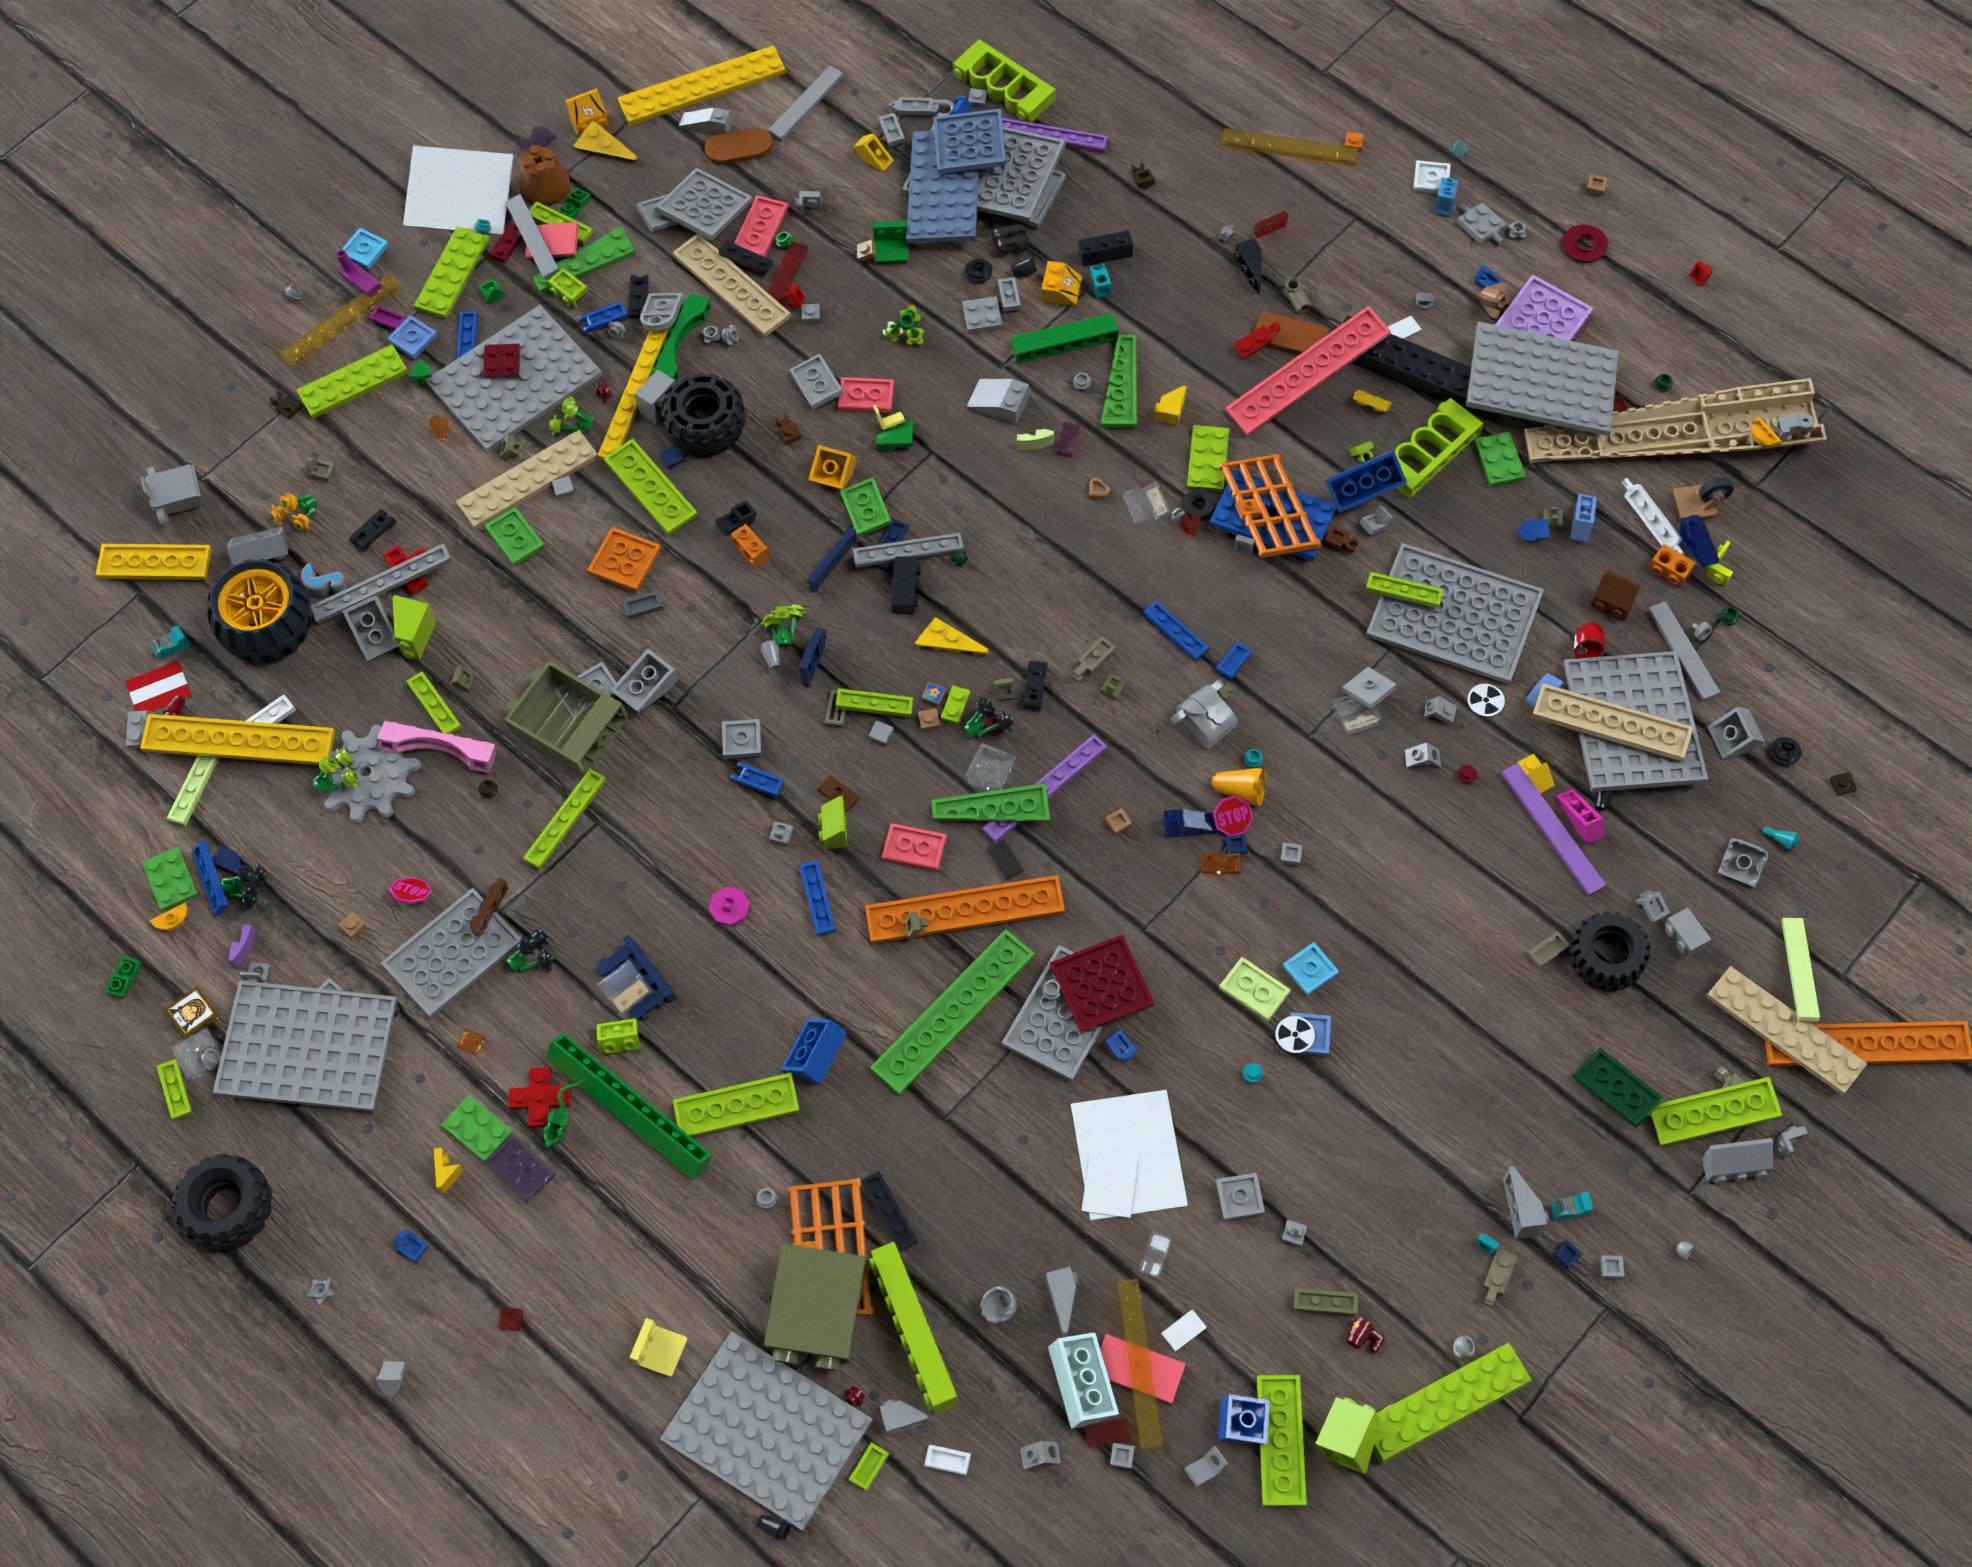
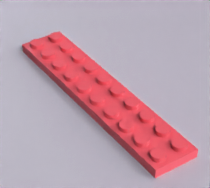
[1225,306,1391,436]

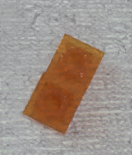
[1200,851,1242,874]

